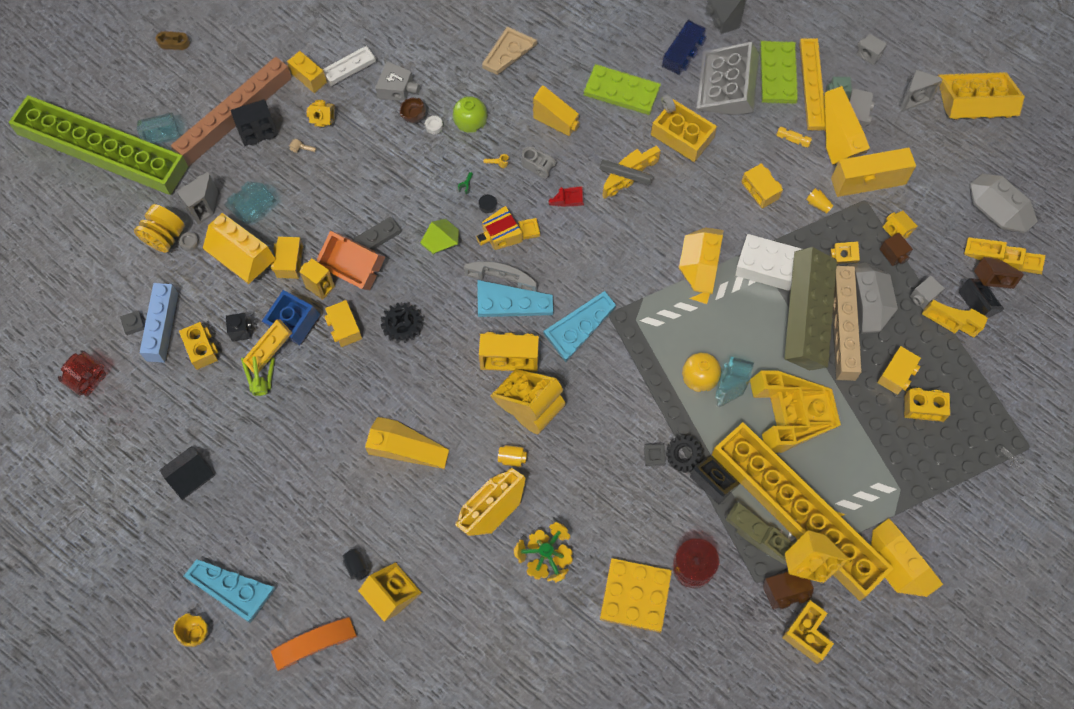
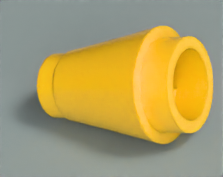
[806,188,834,214]

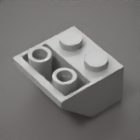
[177,172,219,225]

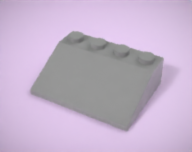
[697,42,759,115]

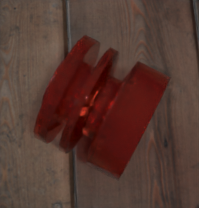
[672,538,719,588]

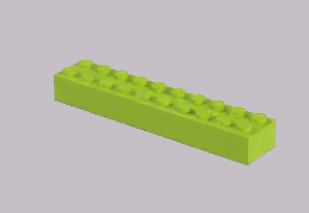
[8,95,188,195]

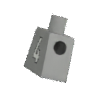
[375,61,420,101]

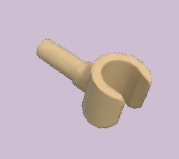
[289,139,316,153]

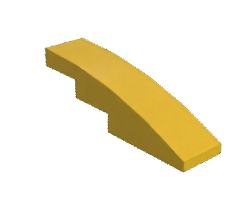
[965,237,1046,275]

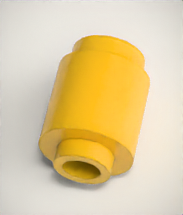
[498,445,527,467]

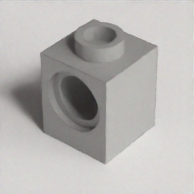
[857,34,887,65]
[910,276,945,310]

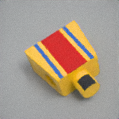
[476,206,523,250]

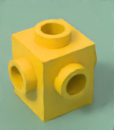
[307,100,335,127]

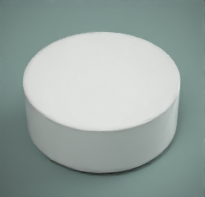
[425,116,443,134]

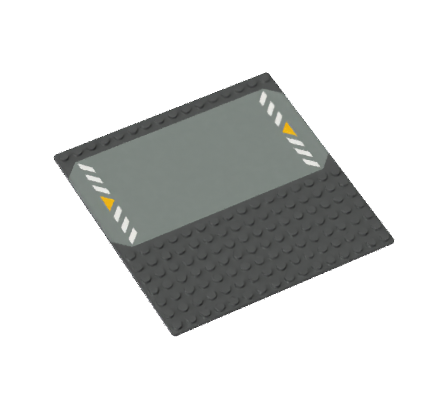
[609,200,1030,583]

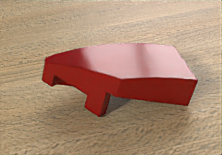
[548,186,584,207]

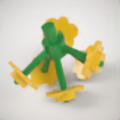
[514,522,573,582]

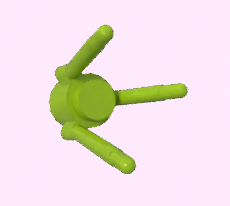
[241,356,275,396]

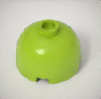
[453,96,487,133]

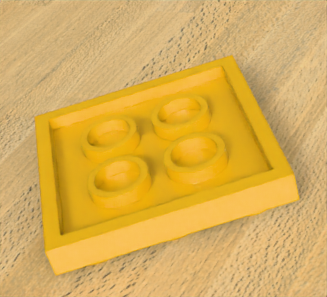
[600,558,672,633]

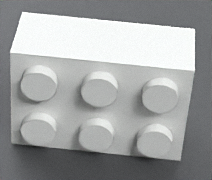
[735,234,802,291]

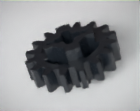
[380,303,422,343]

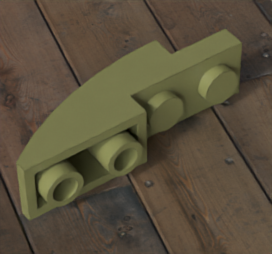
[726,503,794,565]

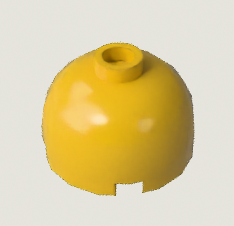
[682,352,721,392]

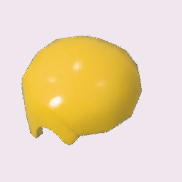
[174,613,208,647]

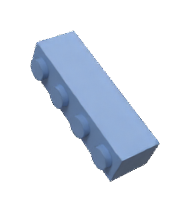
[140,283,178,363]

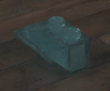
[224,182,276,224]
[715,357,754,407]

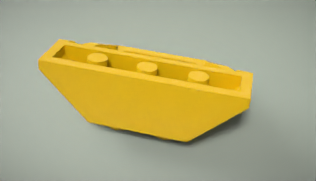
[679,227,724,294]
[455,468,526,536]
[871,519,943,597]

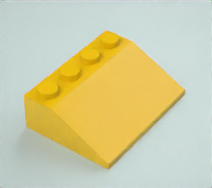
[938,72,1025,119]

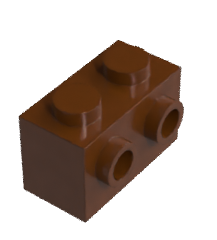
[763,572,814,609]

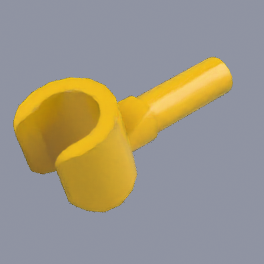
[484,154,509,168]

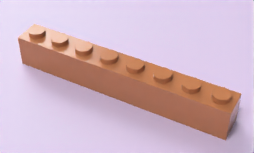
[170,57,292,167]

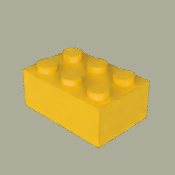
[651,99,717,162]
[479,332,539,372]

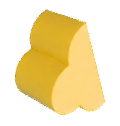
[490,369,565,434]

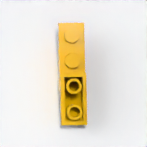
[602,145,661,199]

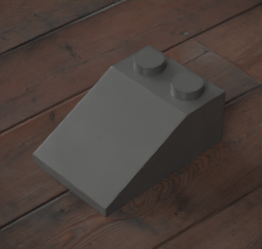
[706,0,746,34]

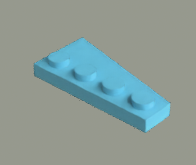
[477,280,553,317]
[543,291,616,362]
[184,559,276,623]

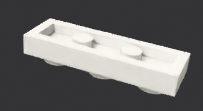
[322,46,376,86]

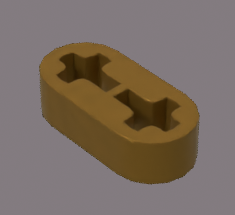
[156,31,190,50]

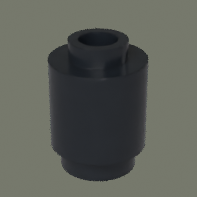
[343,548,370,581]

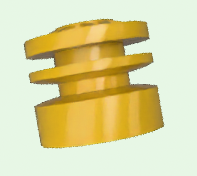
[134,204,185,253]

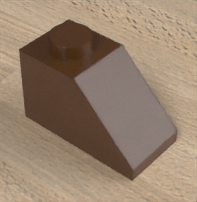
[974,257,1024,289]

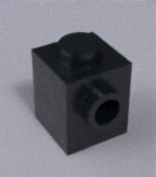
[226,313,253,342]

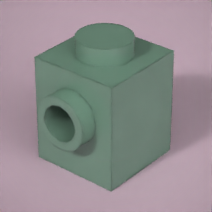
[827,77,852,100]

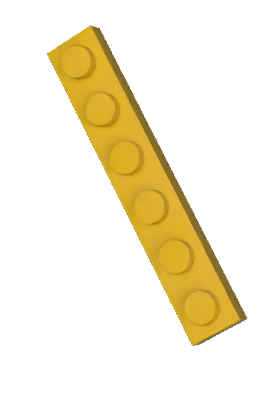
[799,38,826,130]

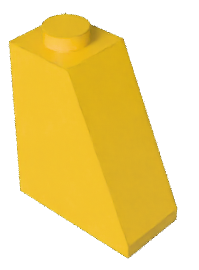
[533,85,580,136]

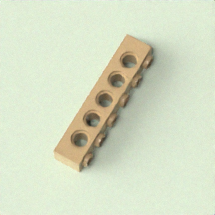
[833,266,861,381]

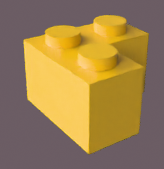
[782,600,834,664]

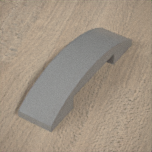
[464,262,537,292]

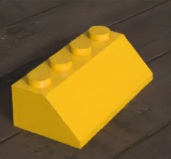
[203,213,276,284]

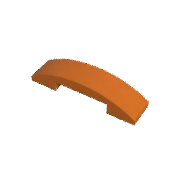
[271,617,357,671]

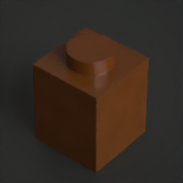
[879,233,913,266]

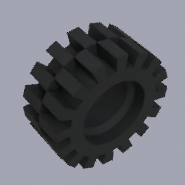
[666,435,705,473]

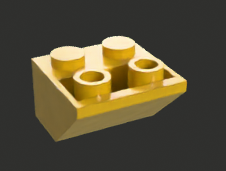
[784,530,848,583]

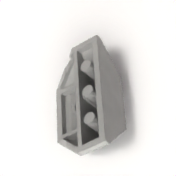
[969,174,1038,234]
[847,263,898,334]

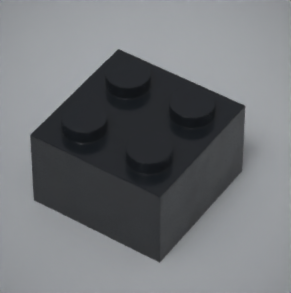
[230,99,278,147]

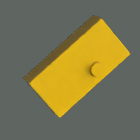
[831,147,916,197]

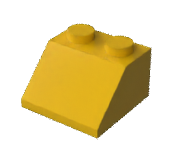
[358,562,421,622]

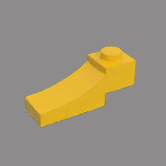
[922,299,988,338]

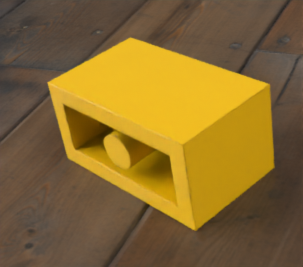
[287,51,327,93]
[741,163,783,209]
[271,236,303,279]
[299,258,335,300]
[324,300,362,347]
[877,346,921,395]

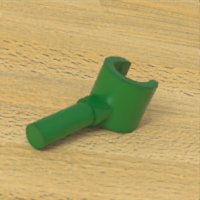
[458,172,473,194]

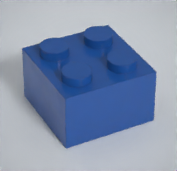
[262,290,320,346]

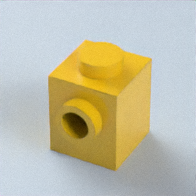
[883,211,918,239]

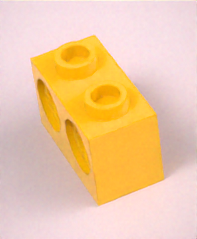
[179,322,218,370]
[904,388,950,422]

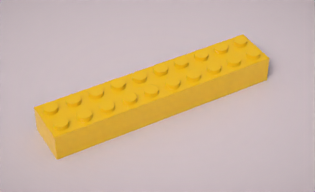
[712,422,894,601]

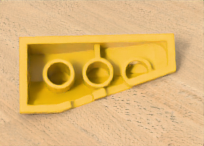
[824,86,870,165]
[365,417,449,469]

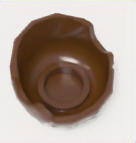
[399,97,426,123]

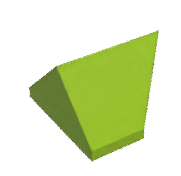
[420,219,459,255]

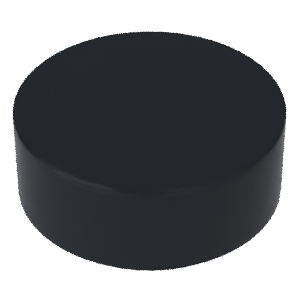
[479,194,497,213]

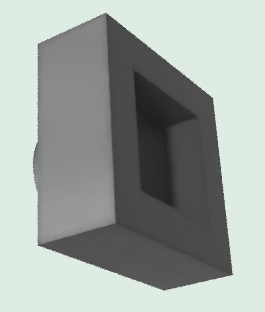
[120,310,145,335]
[644,444,666,467]

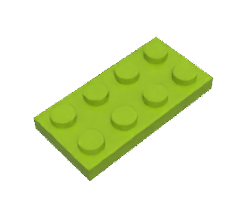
[760,41,798,104]
[584,64,661,115]

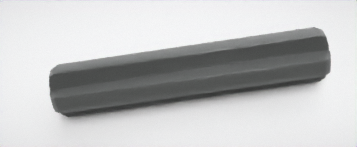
[600,160,653,185]

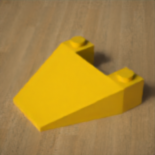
[750,371,841,453]

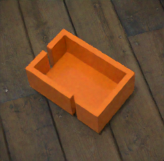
[316,231,385,290]

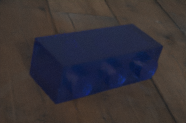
[662,20,707,75]

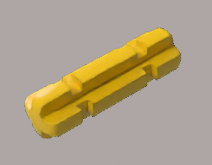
[777,127,812,147]

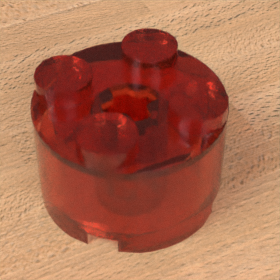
[58,350,106,397]

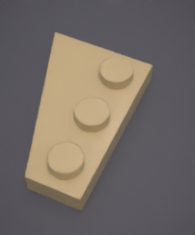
[482,27,537,75]

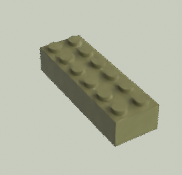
[784,247,837,371]

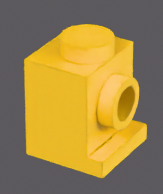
[830,242,860,264]

